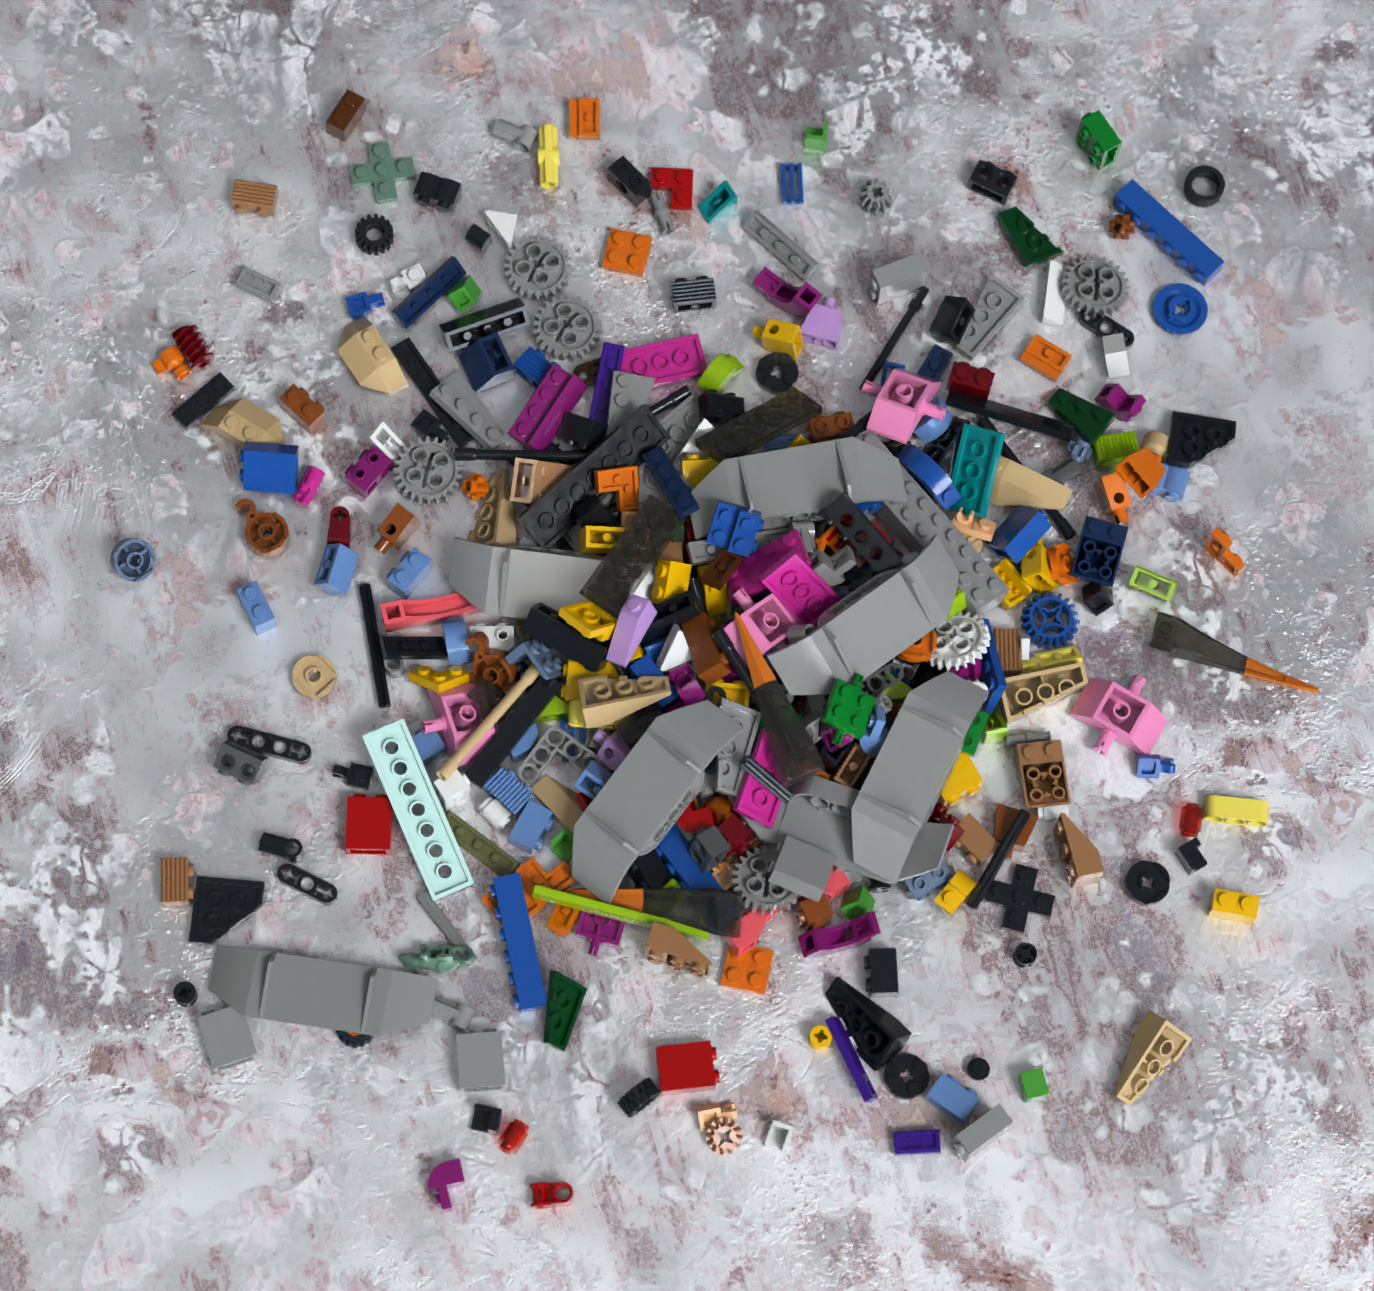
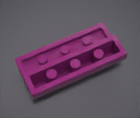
[507,363,587,451]

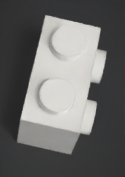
[469,623,514,658]
[434,769,471,812]

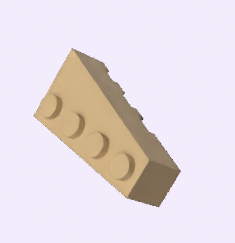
[998,662,1088,725]

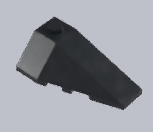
[912,417,971,505]
[825,977,912,1071]

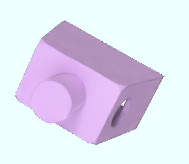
[801,297,842,350]
[593,728,638,772]

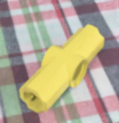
[538,124,559,189]

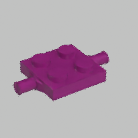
[575,901,629,957]

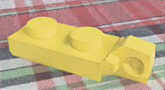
[1021,645,1083,674]

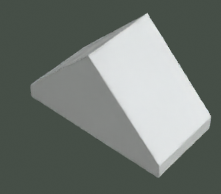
[484,210,518,251]
[1102,333,1130,379]
[368,421,407,465]
[656,624,692,671]

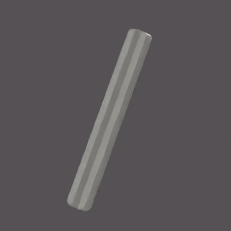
[416,890,477,966]

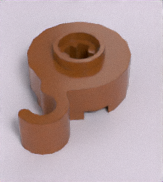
[236,498,290,558]
[465,632,517,696]

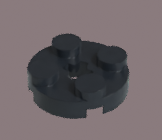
[756,353,799,395]
[1124,860,1170,906]
[883,1054,930,1100]

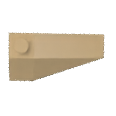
[989,456,1073,510]
[467,469,517,547]
[578,675,671,729]
[531,775,584,835]
[1114,1010,1192,1106]

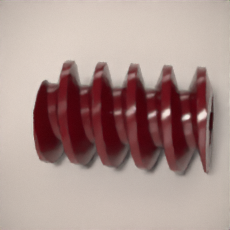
[172,325,214,373]

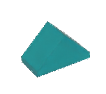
[698,180,737,223]

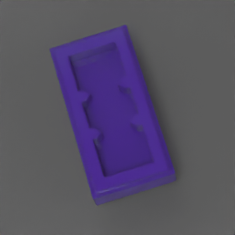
[893,1129,941,1156]

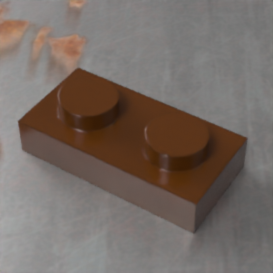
[701,549,742,591]

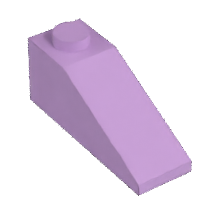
[606,593,657,668]

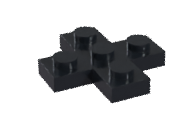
[984,864,1055,935]

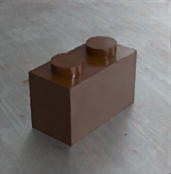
[326,89,367,142]

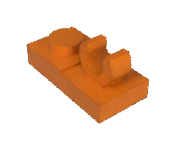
[547,889,580,937]

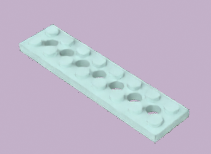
[362,718,474,901]

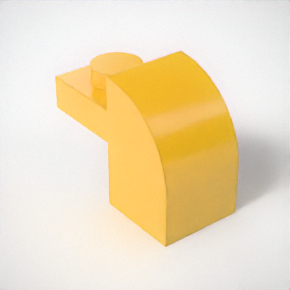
[933,869,977,916]

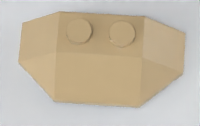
[337,316,408,395]
[202,398,285,449]

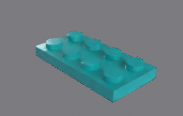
[949,423,1005,518]

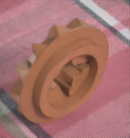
[706,1118,742,1155]

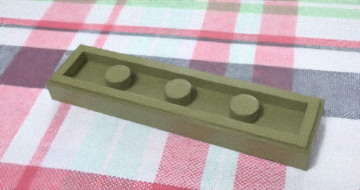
[445,810,520,876]

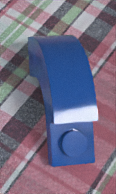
[894,443,962,511]

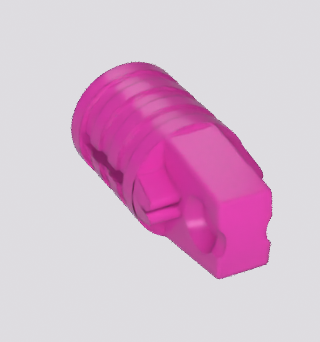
[294,466,325,506]

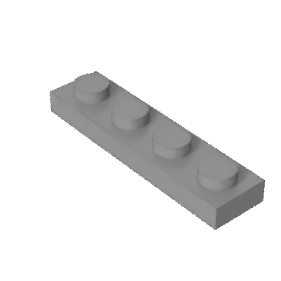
[743,210,819,281]

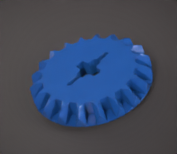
[1152,283,1208,336]

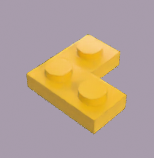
[408,666,471,693]

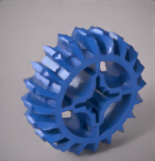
[1020,591,1080,650]

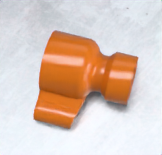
[151,345,192,381]

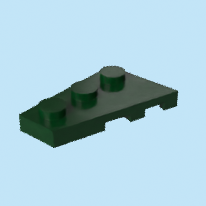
[996,206,1064,269]
[1048,388,1115,446]
[543,970,587,1052]

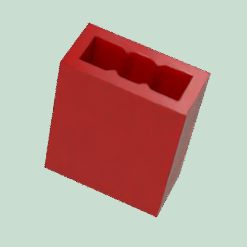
[345,794,393,855]
[656,1041,720,1096]

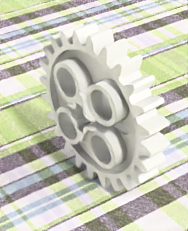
[918,611,991,671]

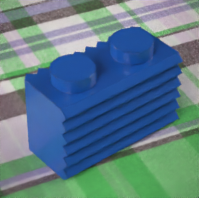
[513,347,561,389]

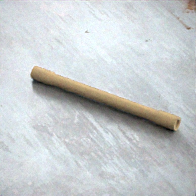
[436,663,540,781]

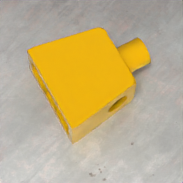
[752,319,804,362]
[1021,538,1059,594]

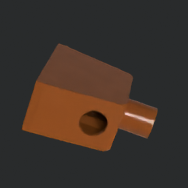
[374,503,421,555]
[992,804,1039,860]

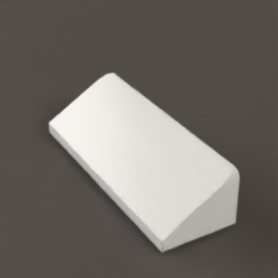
[1041,260,1067,326]

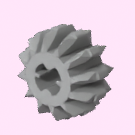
[859,178,895,215]

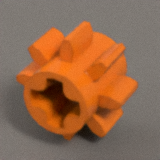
[462,473,489,501]

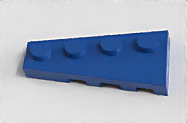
[979,618,1007,714]

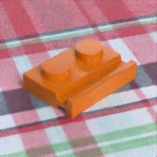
[569,98,600,139]
[1019,334,1072,382]

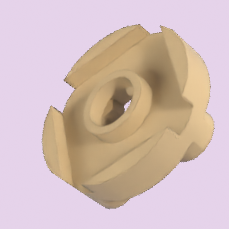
[292,655,337,700]

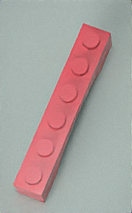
[380,592,481,632]
[722,866,851,958]

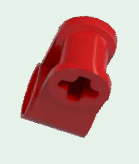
[530,1182,574,1209]

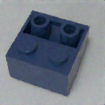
[458,332,515,393]

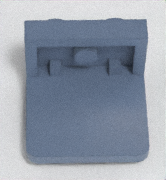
[505,639,564,680]
[904,859,953,901]

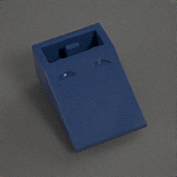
[1070,516,1128,587]

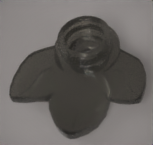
[466,678,506,719]

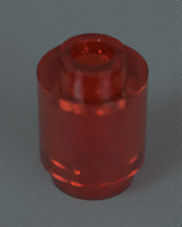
[1179,803,1204,837]
[497,1119,530,1155]

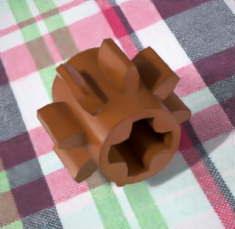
[1109,214,1135,240]

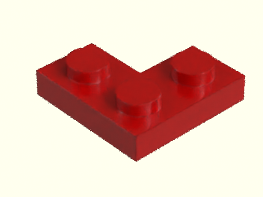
[651,167,693,211]

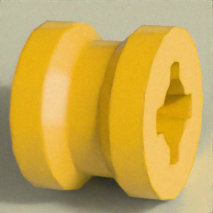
[809,1025,832,1051]

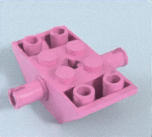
[862,368,947,444]
[724,588,804,667]
[1069,675,1168,755]
[420,681,507,767]

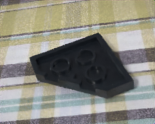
[1167,411,1236,469]
[188,876,265,946]

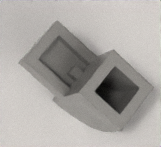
[809,545,857,586]

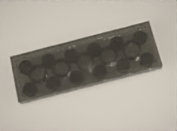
[695,387,822,464]
[579,494,686,618]

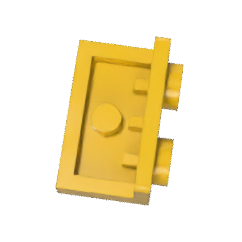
[992,557,1032,611]

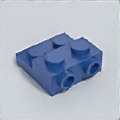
[706,500,764,557]

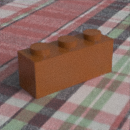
[682,612,731,685]

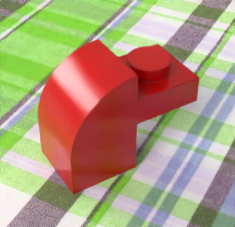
[677,800,719,836]

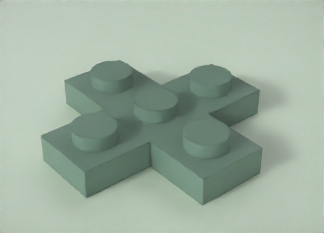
[350,141,416,204]

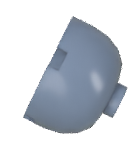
[110,538,156,582]

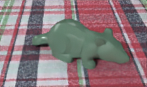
[398,944,474,975]

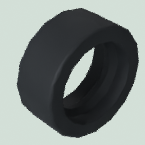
[1183,165,1225,208]

